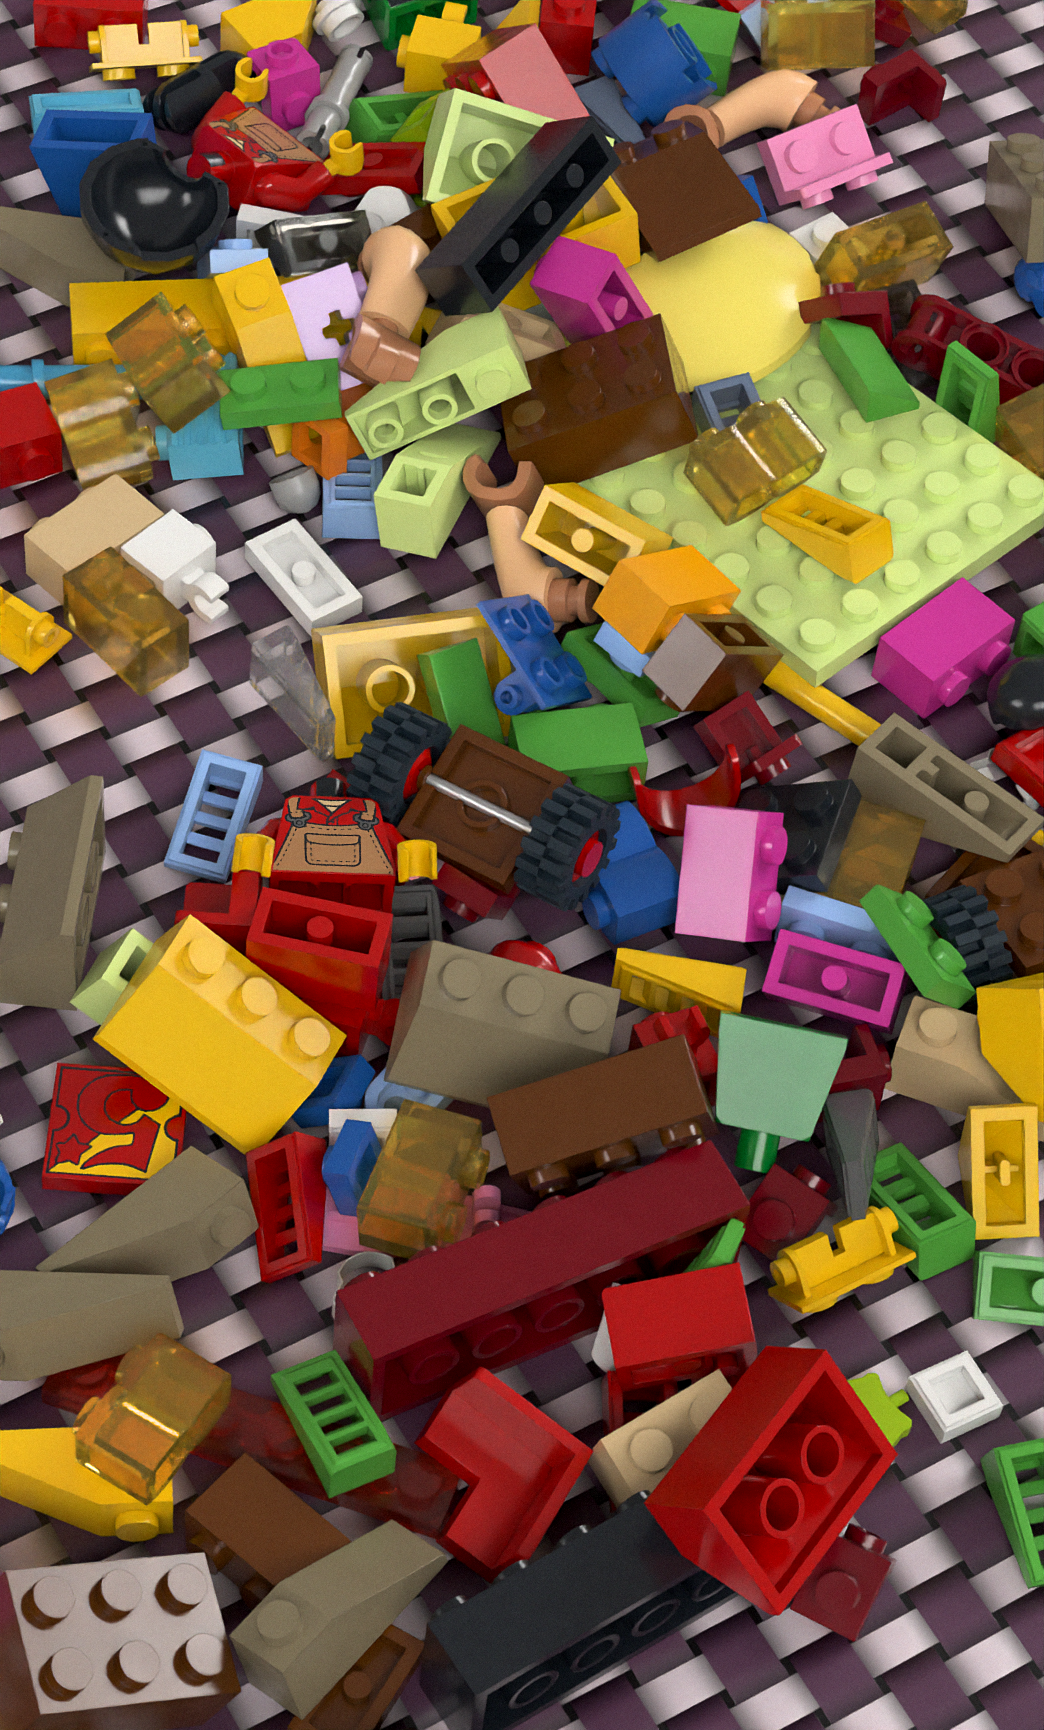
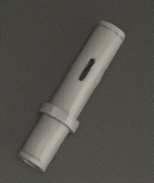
[296,44,373,160]

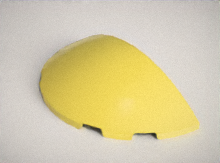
[560,221,821,392]

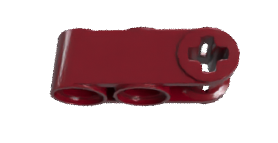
[891,294,1044,422]

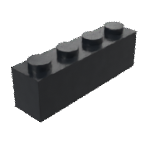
[415,116,622,316]

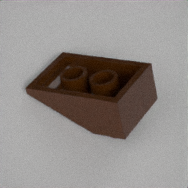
[610,119,762,262]

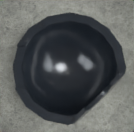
[79,138,229,274]

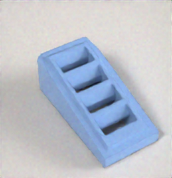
[322,453,383,539]
[164,749,263,884]

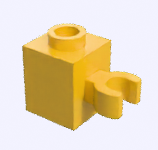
[396,2,481,93]

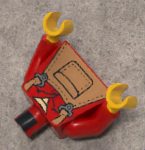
[186,57,364,213]
[231,777,437,914]

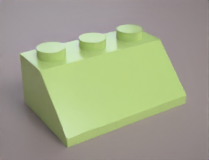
[423,88,615,204]

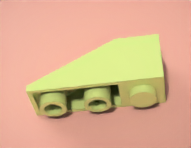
[344,306,532,460]
[373,423,501,559]

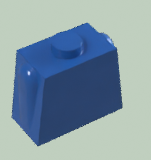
[29,109,157,217]

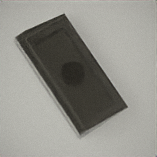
[254,209,372,278]

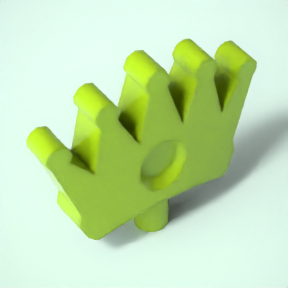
[847,1372,912,1448]

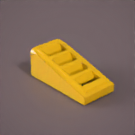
[761,484,894,584]
[611,947,747,1038]

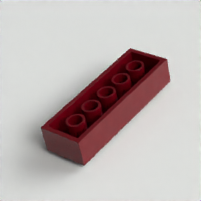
[333,1140,751,1422]

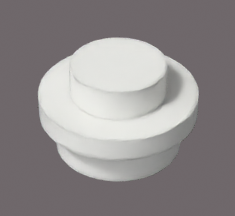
[312,0,364,42]

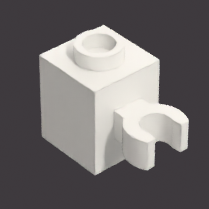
[120,509,229,624]

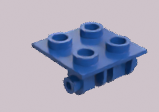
[476,594,593,715]

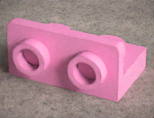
[757,104,893,210]

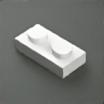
[245,518,363,636]

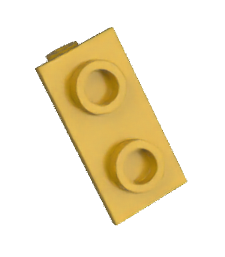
[87,19,202,81]
[0,587,72,675]
[767,1206,917,1314]

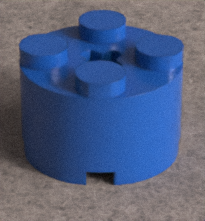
[591,0,718,128]

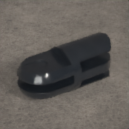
[142,50,257,134]

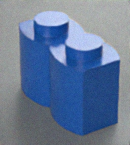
[582,800,680,945]

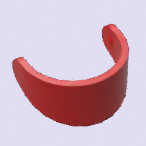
[628,743,741,837]

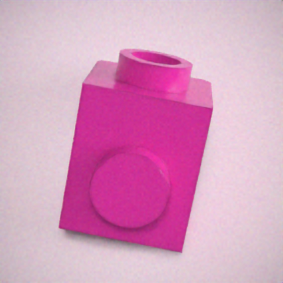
[247,38,320,131]

